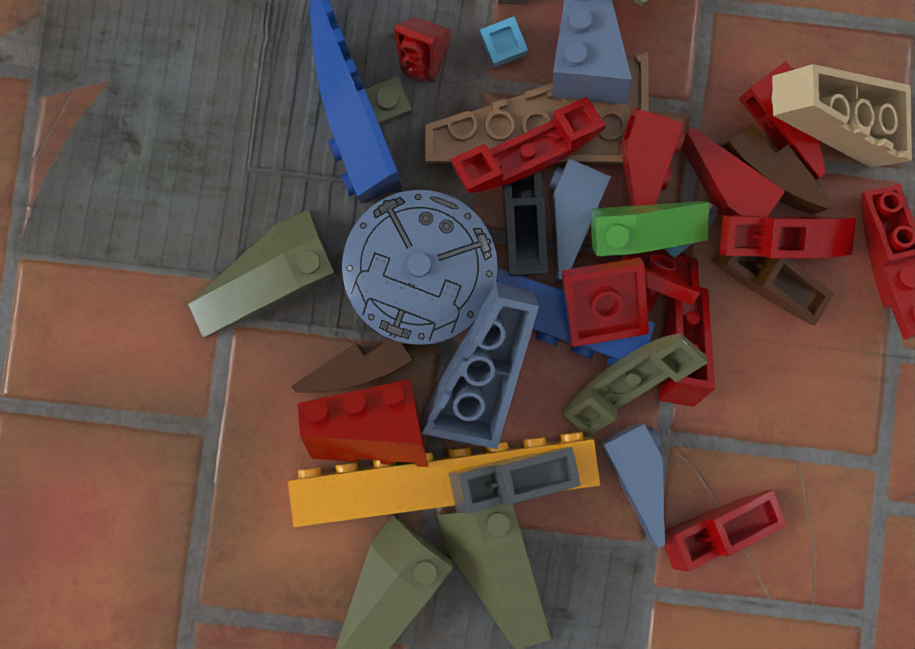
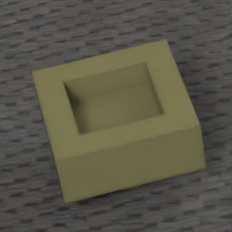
[365,76,413,126]

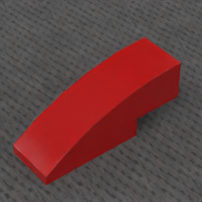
[664,490,787,572]

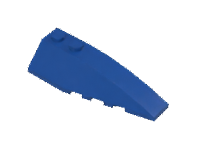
[310,0,402,203]

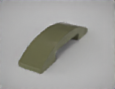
[563,333,708,437]

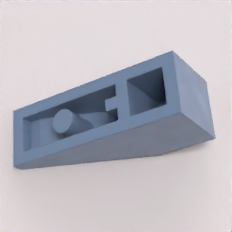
[548,159,611,284]
[598,422,665,549]

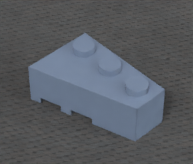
[552,0,632,105]

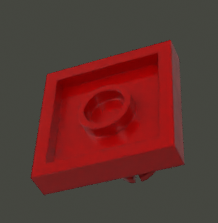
[622,249,700,312]
[562,257,649,347]

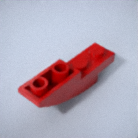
[861,184,915,340]
[719,215,856,258]

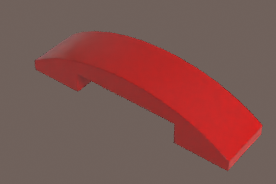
[450,96,606,193]

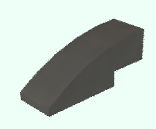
[449,447,581,514]

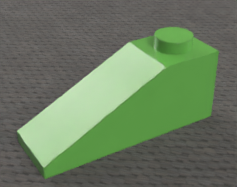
[591,201,708,256]

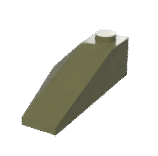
[188,209,340,338]
[437,504,552,649]
[335,514,453,649]

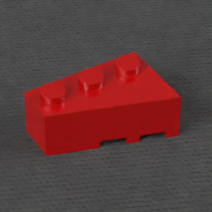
[297,379,429,467]

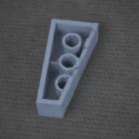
[421,282,539,449]

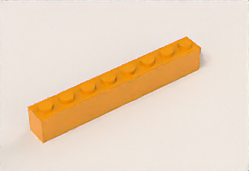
[288,431,600,527]

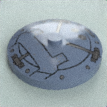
[342,190,497,345]

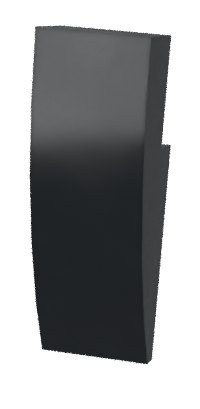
[502,171,548,276]

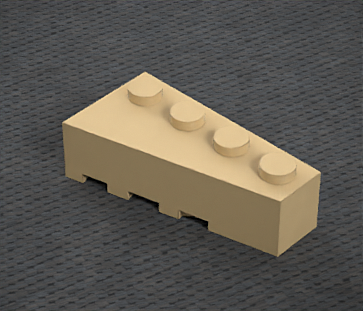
[771,64,912,168]

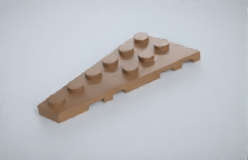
[425,52,649,165]

